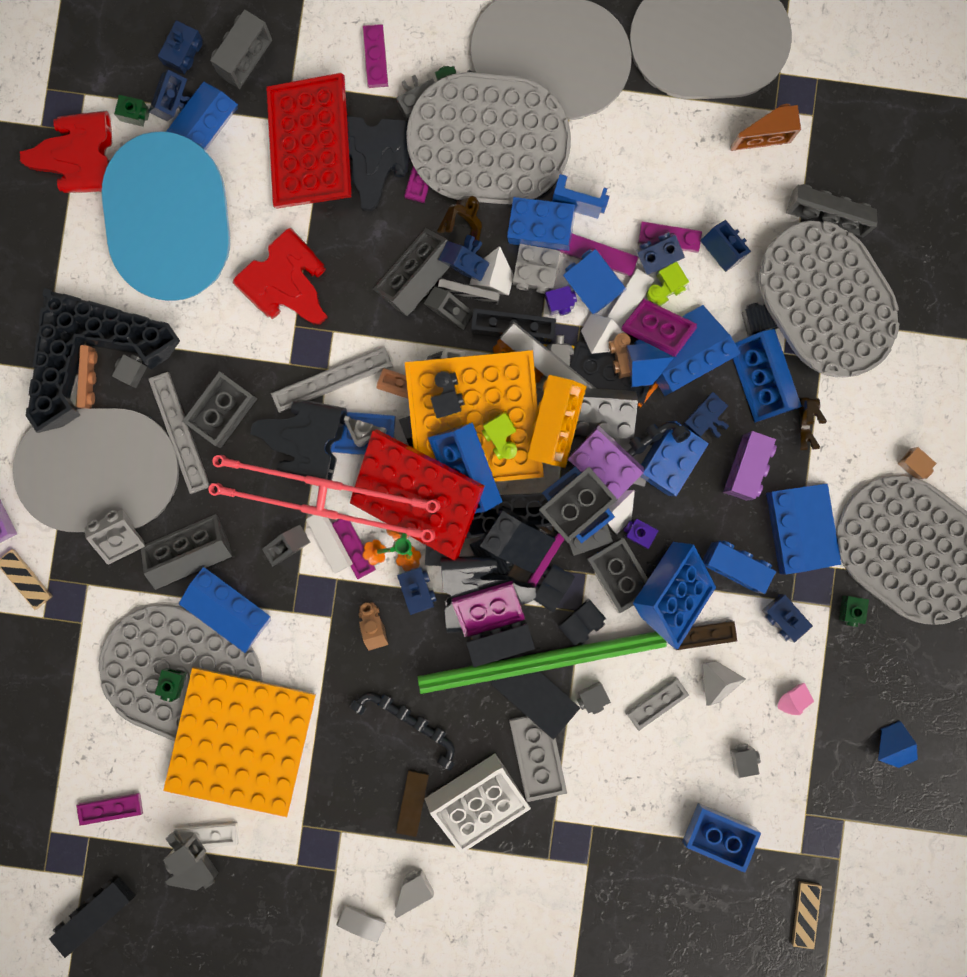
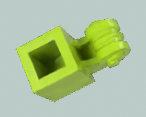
[646,262,689,306]
[482,411,517,460]

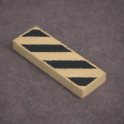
[0,549,53,610]
[792,881,822,949]

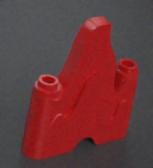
[20,111,113,193]
[232,228,328,324]

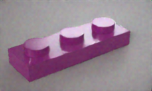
[363,24,389,88]
[638,221,702,253]

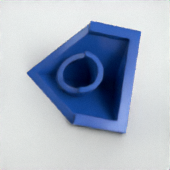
[627,343,674,387]
[878,721,918,768]

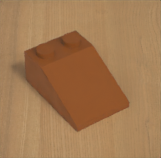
[730,104,801,151]

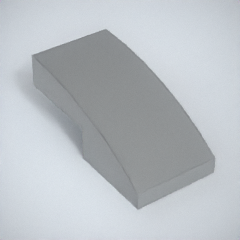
[336,905,386,943]

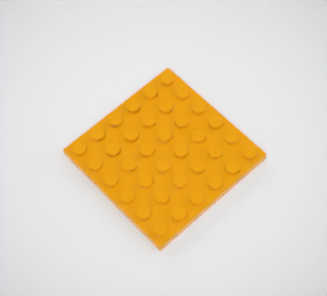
[405,350,544,482]
[163,667,316,817]

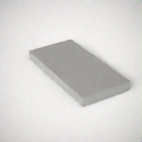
[509,716,567,802]

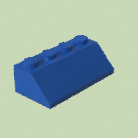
[166,82,238,150]
[733,329,802,422]
[428,422,502,513]
[178,567,271,653]

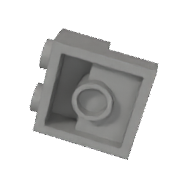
[513,244,560,294]
[85,510,145,565]

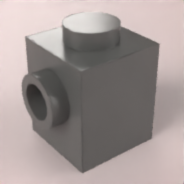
[112,354,147,388]
[577,682,611,714]
[730,744,761,778]

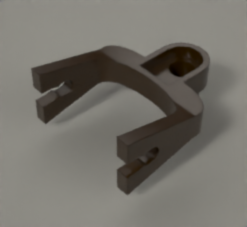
[437,196,482,245]
[798,397,827,450]

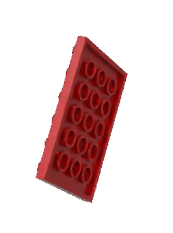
[267,73,352,209]
[350,429,485,560]

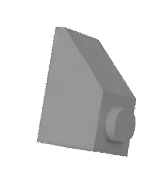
[394,870,434,918]

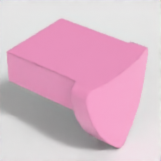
[777,683,814,715]

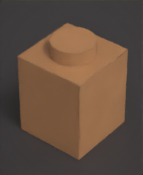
[897,447,937,479]

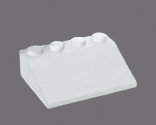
[425,754,531,854]

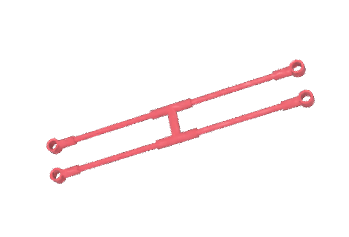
[208,455,440,542]

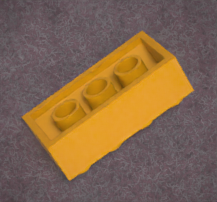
[527,375,587,468]

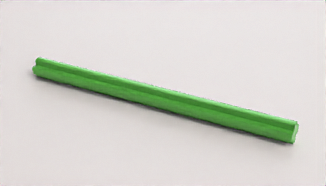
[417,631,667,694]

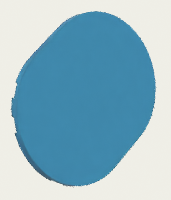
[102,132,230,301]

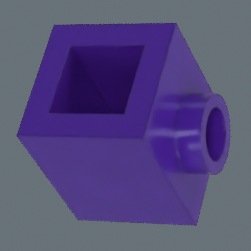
[544,286,577,316]
[624,519,658,549]

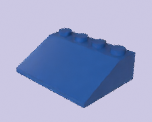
[634,305,741,396]
[766,483,841,575]
[633,542,716,649]

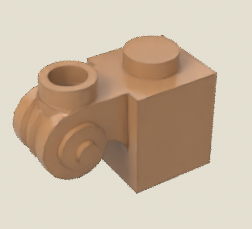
[609,333,631,378]
[358,602,388,651]

